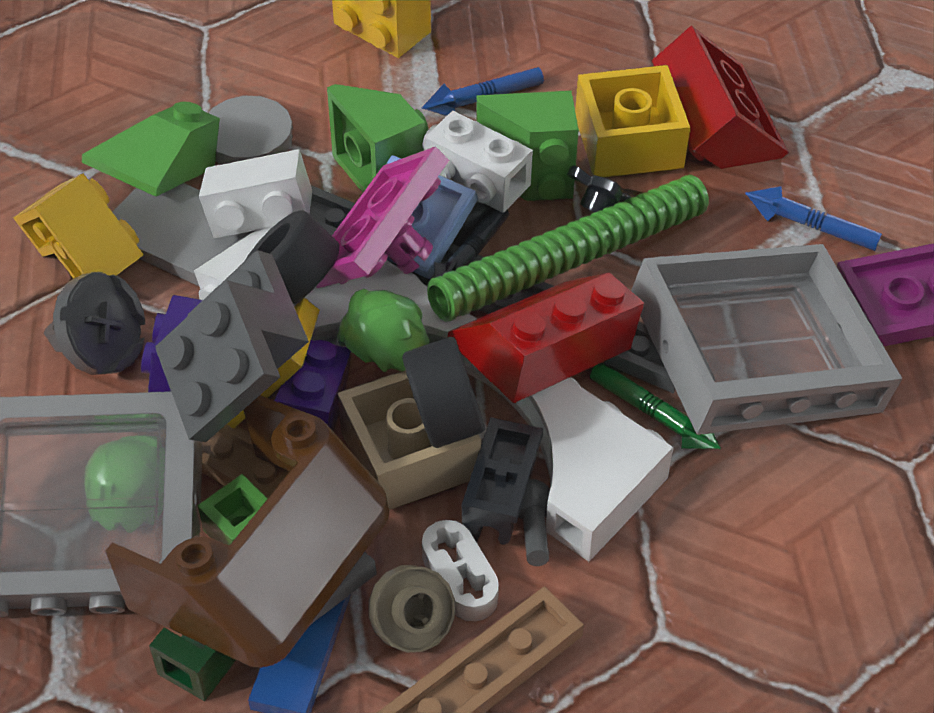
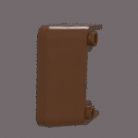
[105,395,389,667]

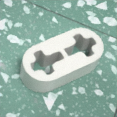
[422,520,499,622]

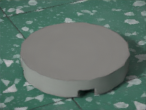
[208,96,293,164]

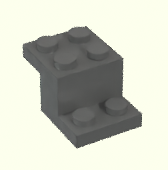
[155,250,309,442]

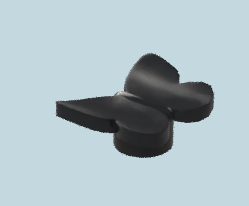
[567,165,642,212]

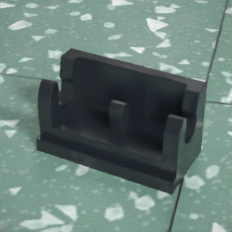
[461,417,543,545]

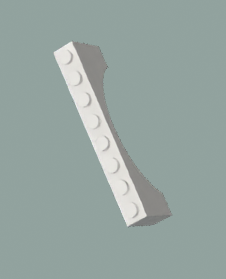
[294,260,673,562]

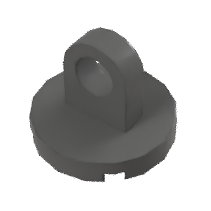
[44,272,145,375]

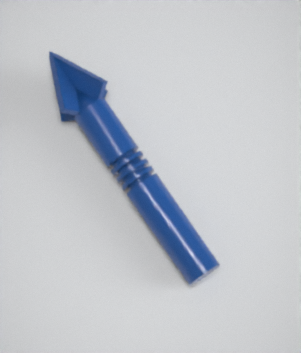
[421,67,544,116]
[745,186,882,251]

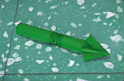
[590,363,721,449]

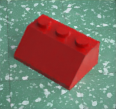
[651,25,789,169]
[447,272,644,404]

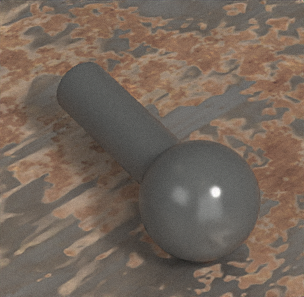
[519,479,550,566]

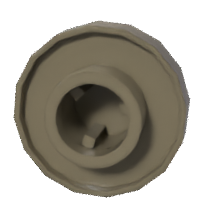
[369,565,455,653]

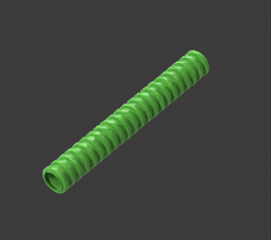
[427,175,709,322]

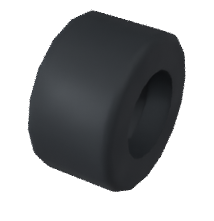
[245,210,340,305]
[402,337,485,448]

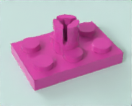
[316,146,449,288]

